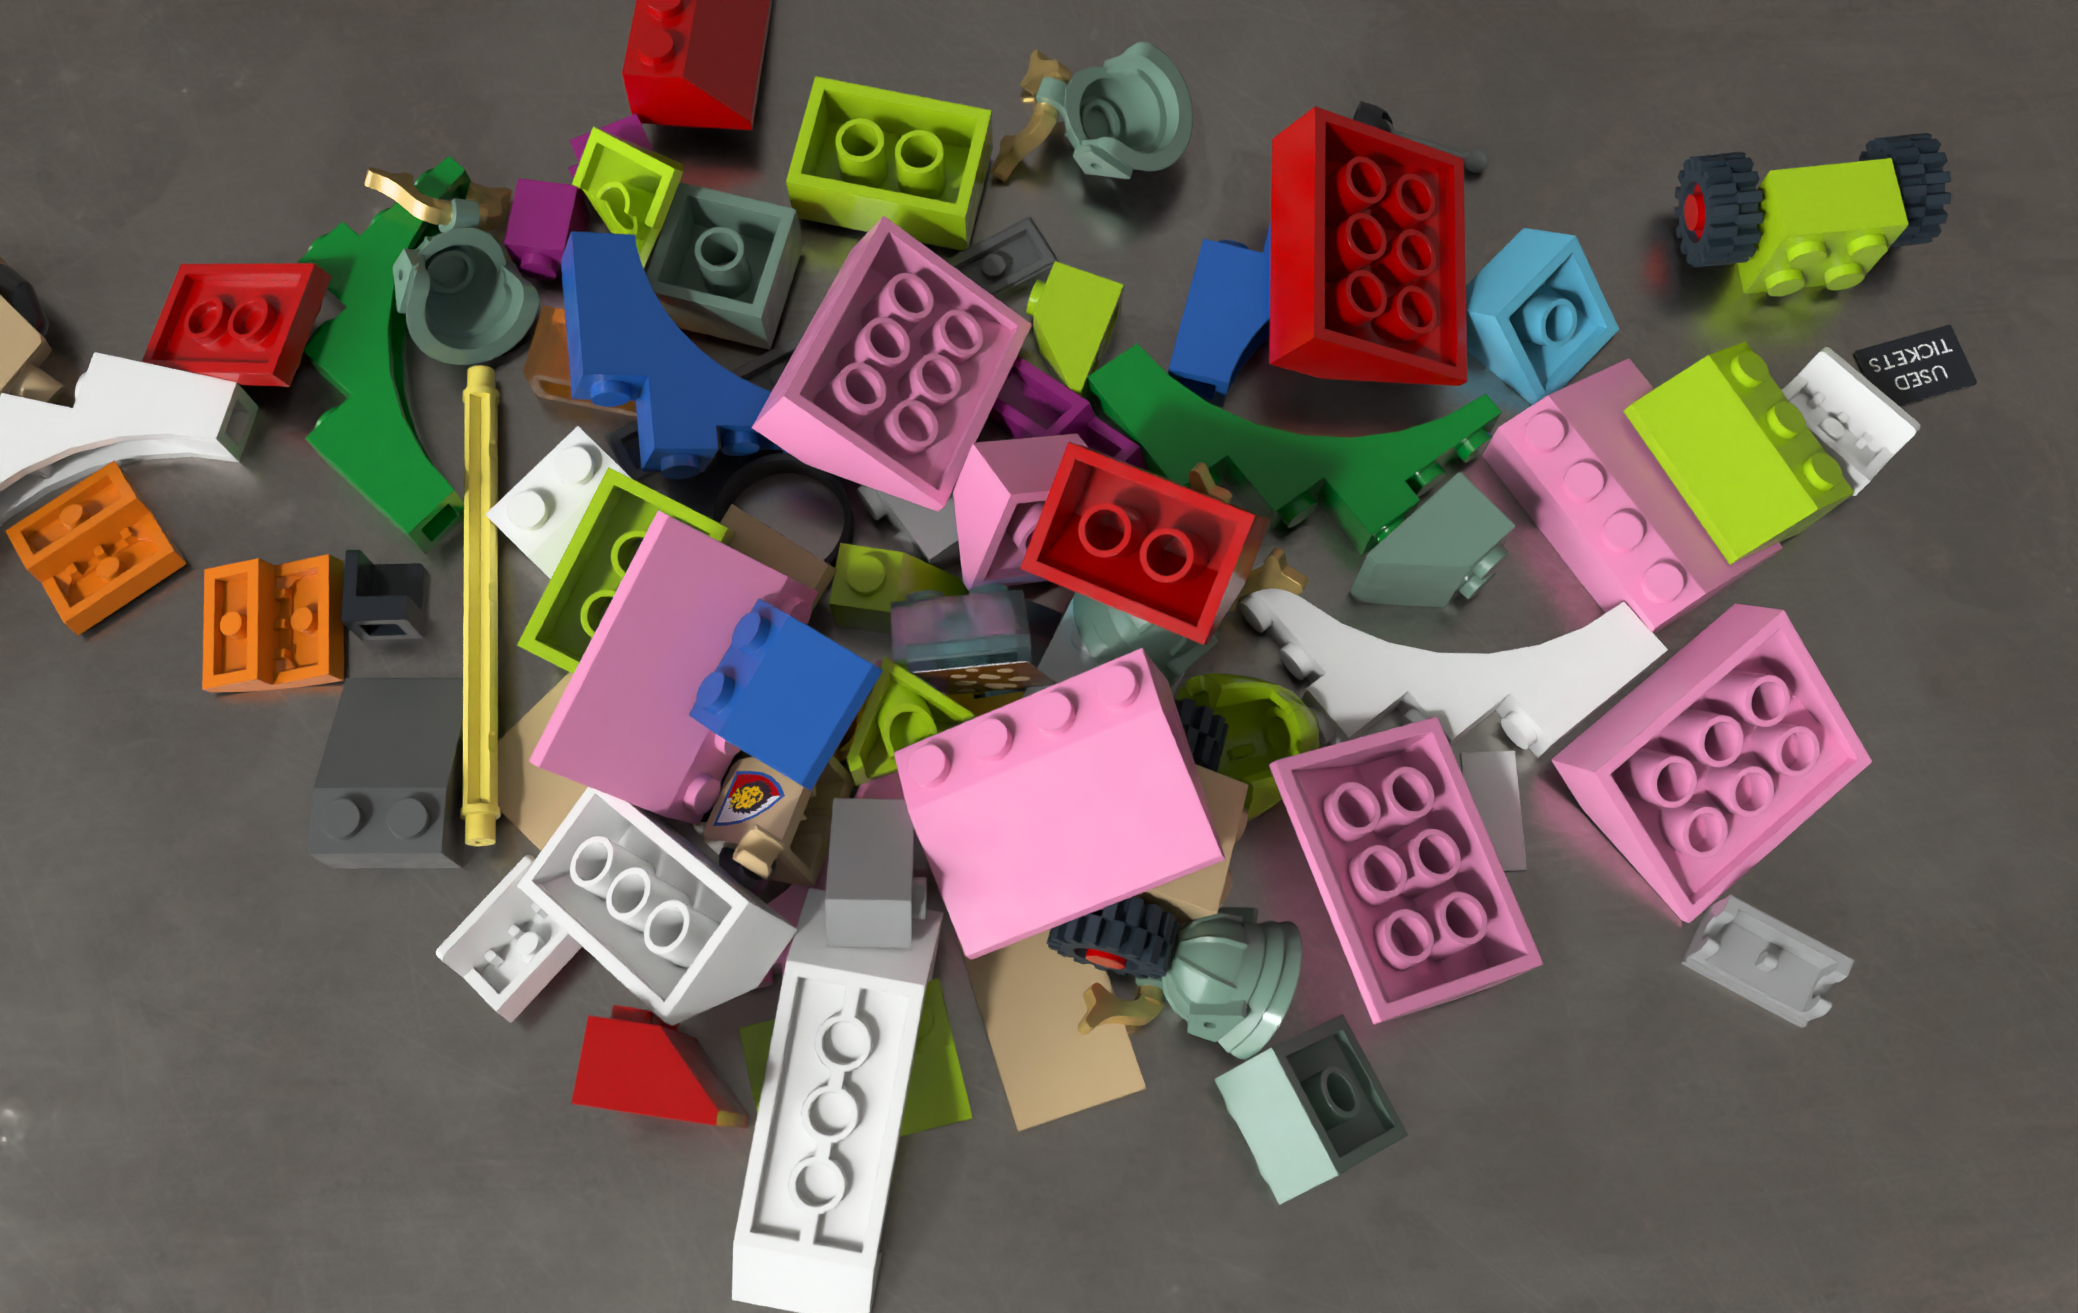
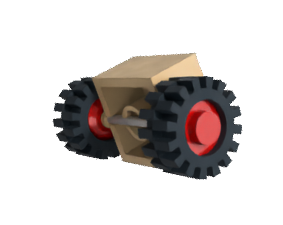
[1046,694,1249,979]

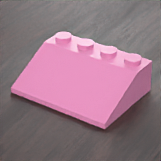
[752,216,1032,512]
[1482,358,1783,635]
[529,511,818,825]
[1551,603,1873,923]
[894,648,1226,960]
[1269,717,1544,1024]

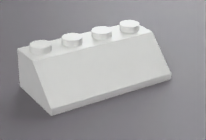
[517,787,798,1026]

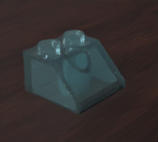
[891,584,1031,692]

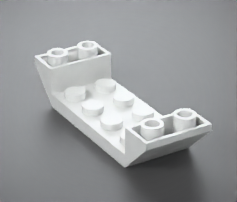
[732,888,944,1313]

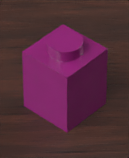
[504,178,590,280]

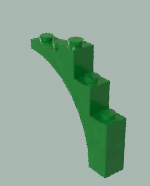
[297,156,472,555]
[1086,343,1502,556]

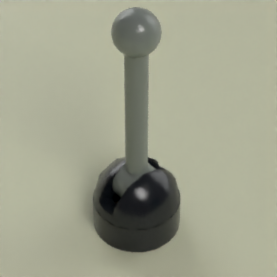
[1353,101,1489,173]

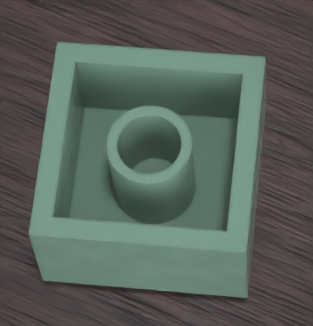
[646,182,804,350]

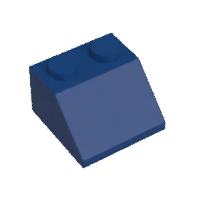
[688,598,883,791]

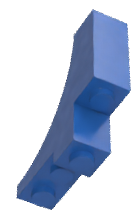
[1168,222,1271,408]
[561,231,788,479]

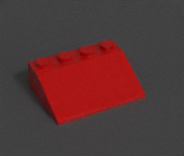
[1269,106,1467,386]

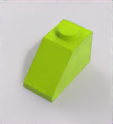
[1026,261,1124,399]
[829,543,968,642]

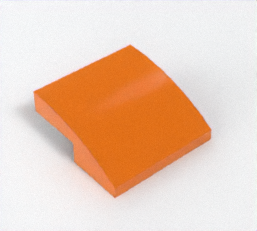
[5,460,187,636]
[202,554,344,693]

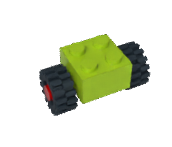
[1674,133,1951,296]

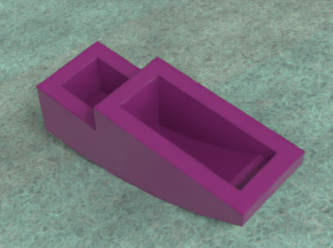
[988,355,1148,471]

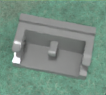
[1681,895,1855,1028]

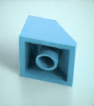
[1466,228,1619,405]

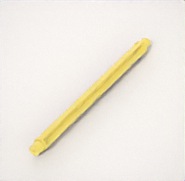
[460,365,501,846]

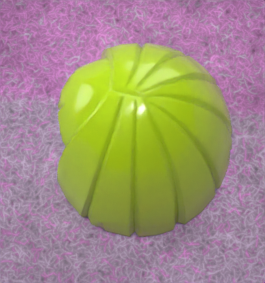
[1176,673,1320,822]

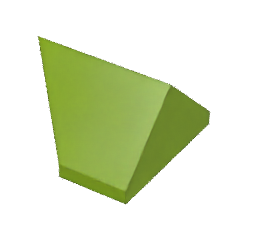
[572,127,683,269]
[846,656,976,786]

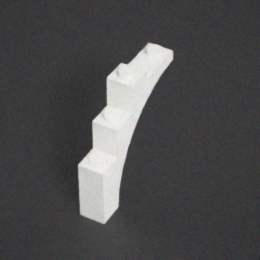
[0,352,259,527]
[1238,561,1668,758]

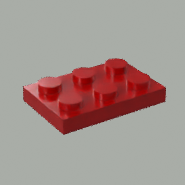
[141,263,332,387]

